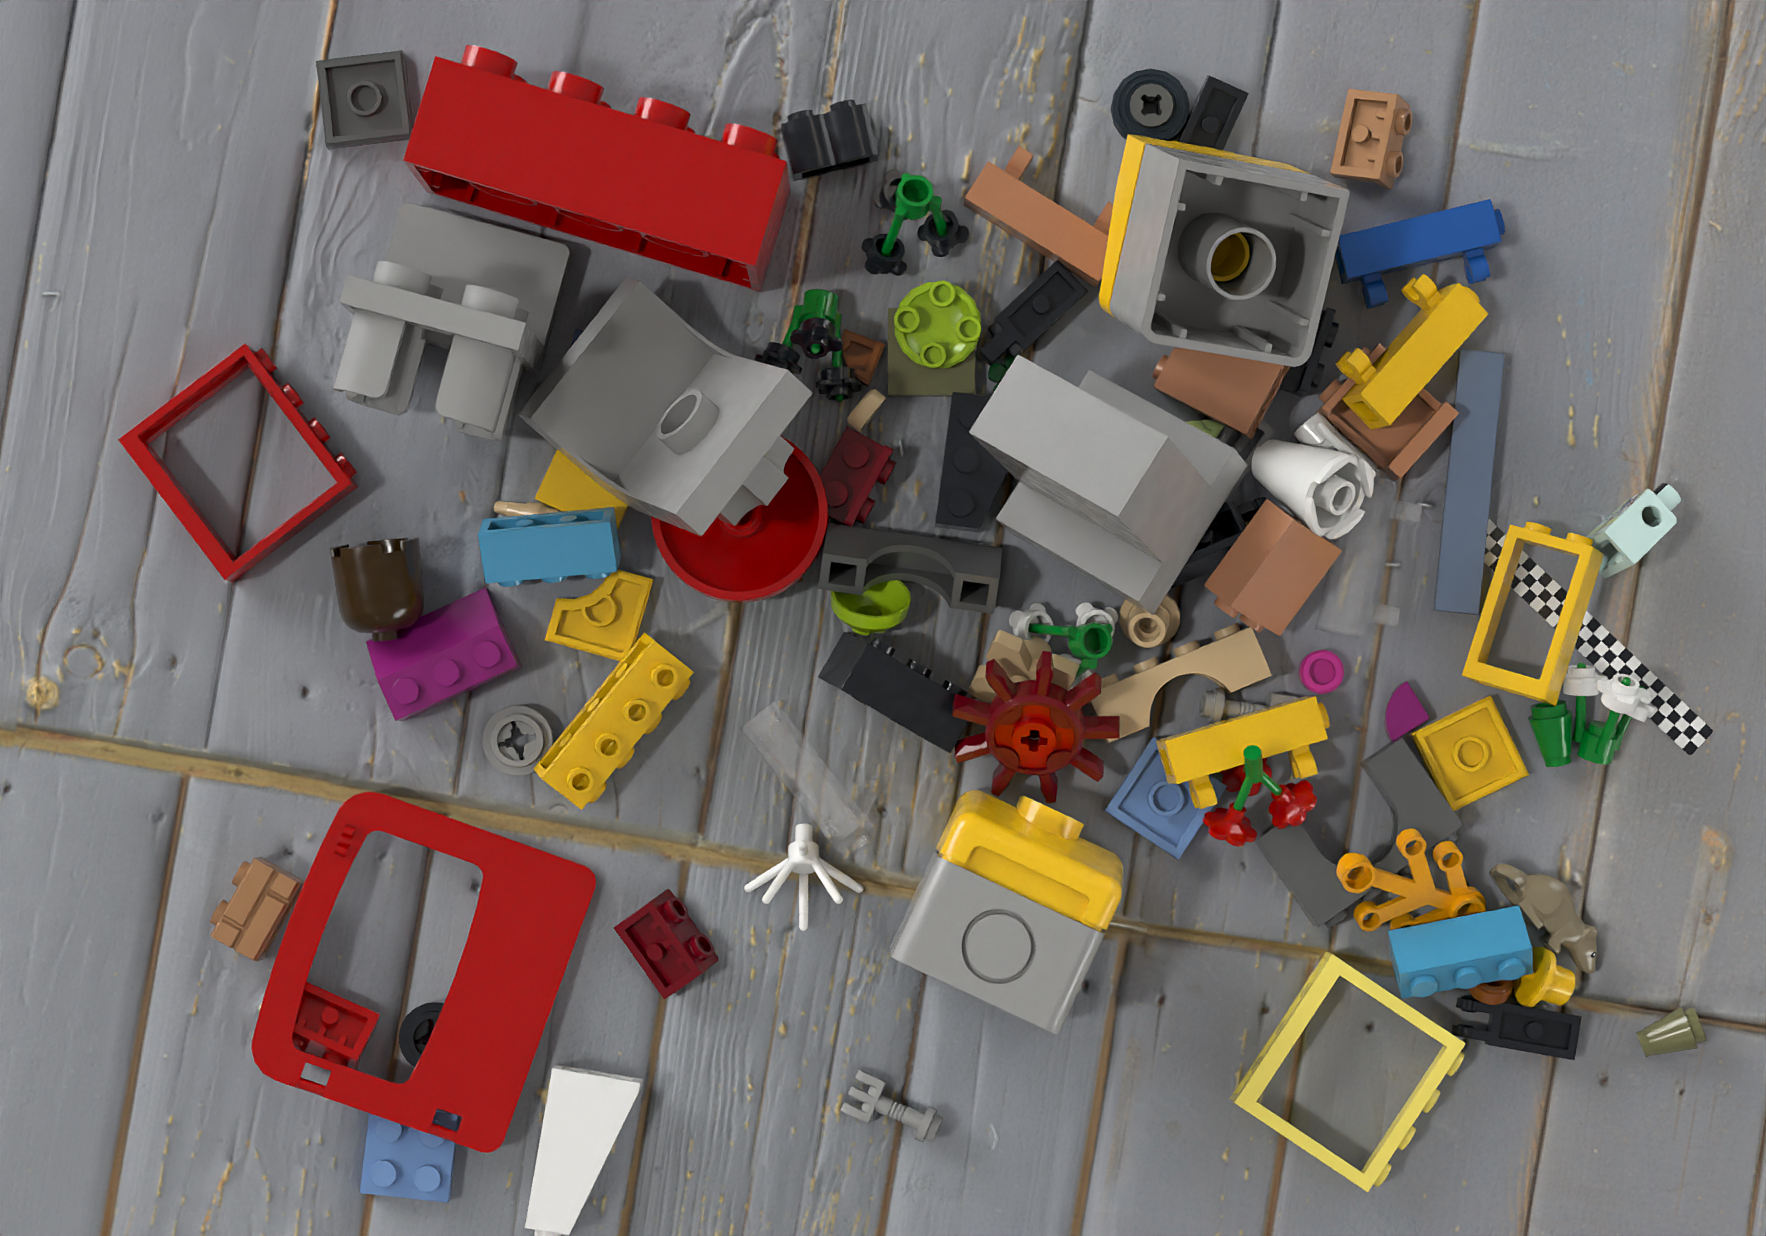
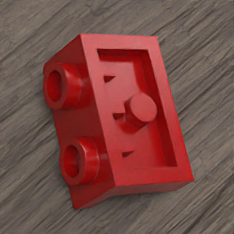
[292,982,380,1070]

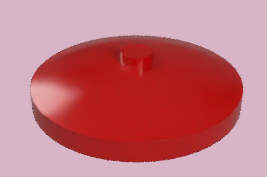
[651,436,828,603]

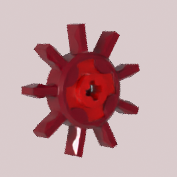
[952,651,1120,804]

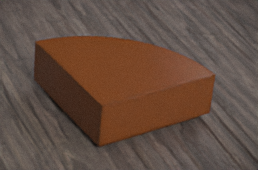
[842,329,885,386]

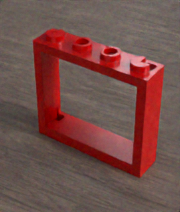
[118,343,359,582]

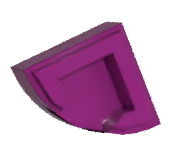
[1384,681,1430,741]

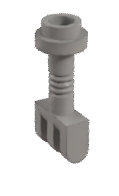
[1199,688,1298,723]
[841,1069,943,1142]

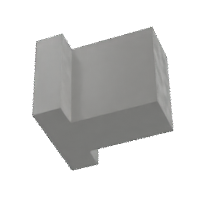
[969,355,1247,615]

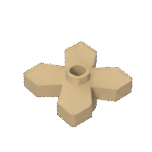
[968,630,1079,703]

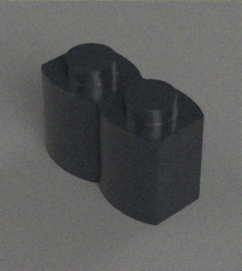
[781,100,879,181]

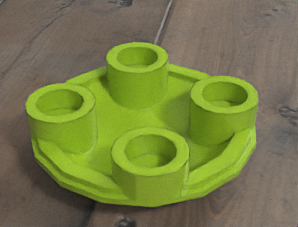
[894,280,981,369]

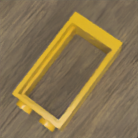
[1461,521,1604,706]

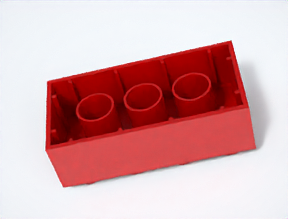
[403,45,790,292]

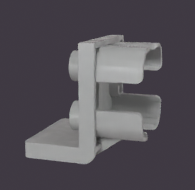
[333,202,572,442]

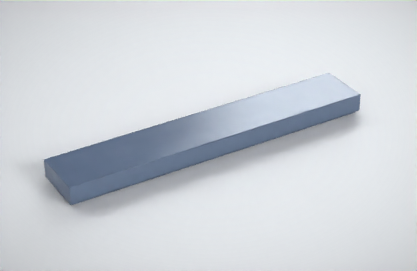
[1433,349,1505,615]

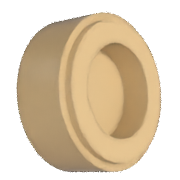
[847,389,887,432]

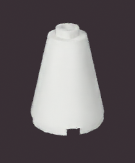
[1251,439,1374,539]

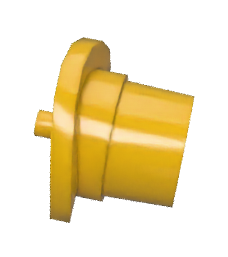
[1513,947,1575,1007]

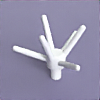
[744,824,864,931]

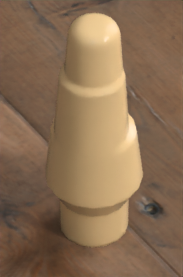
[494,501,560,517]

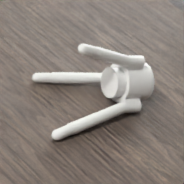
[1294,412,1377,477]

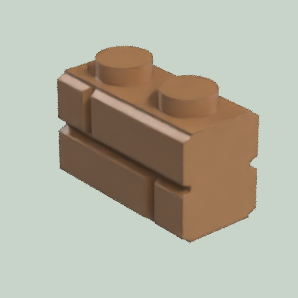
[210,857,305,962]

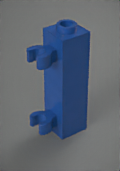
[1335,199,1505,309]

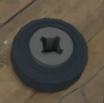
[1110,68,1190,141]

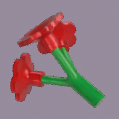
[1202,745,1317,847]

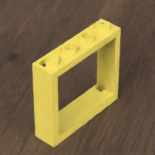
[1229,952,1466,1192]

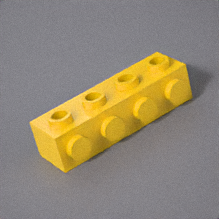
[533,632,694,810]

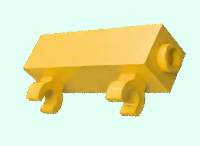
[1335,274,1488,430]
[1156,696,1330,809]

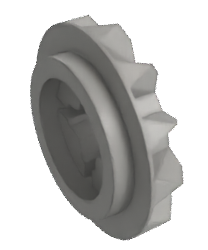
[482,705,553,776]

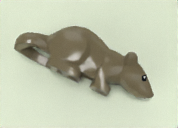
[1489,863,1598,974]

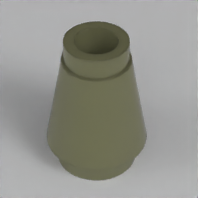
[1636,1007,1707,1057]

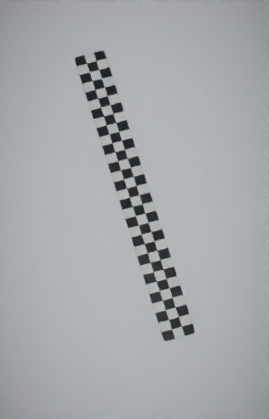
[1484,518,1713,755]

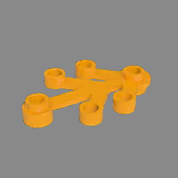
[1336,828,1486,932]

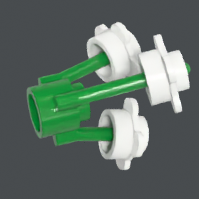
[1009,602,1118,690]
[1563,662,1657,765]

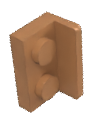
[1330,89,1413,189]

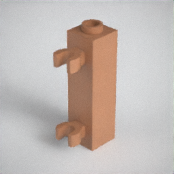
[963,146,1113,288]

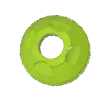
[830,580,911,636]

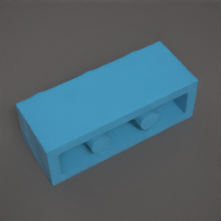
[478,507,621,587]
[1388,906,1533,999]

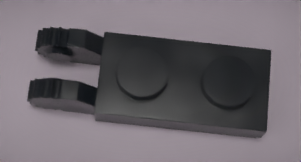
[1451,997,1582,1060]

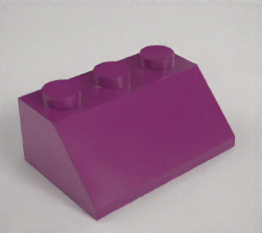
[366,587,522,721]

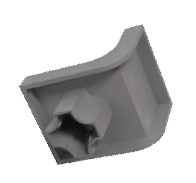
[517,277,813,536]

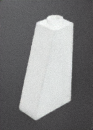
[525,1064,643,1236]

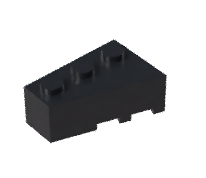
[934,392,1008,533]
[818,632,969,753]

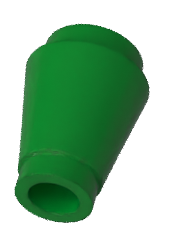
[1528,700,1572,767]

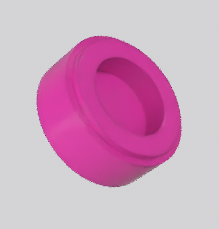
[1298,650,1344,694]

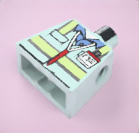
[1586,483,1681,579]

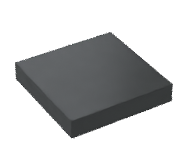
[316,50,413,150]

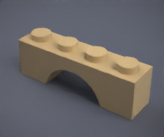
[1089,623,1272,743]

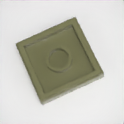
[888,308,975,397]

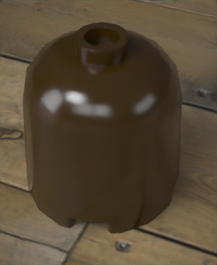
[330,538,424,641]

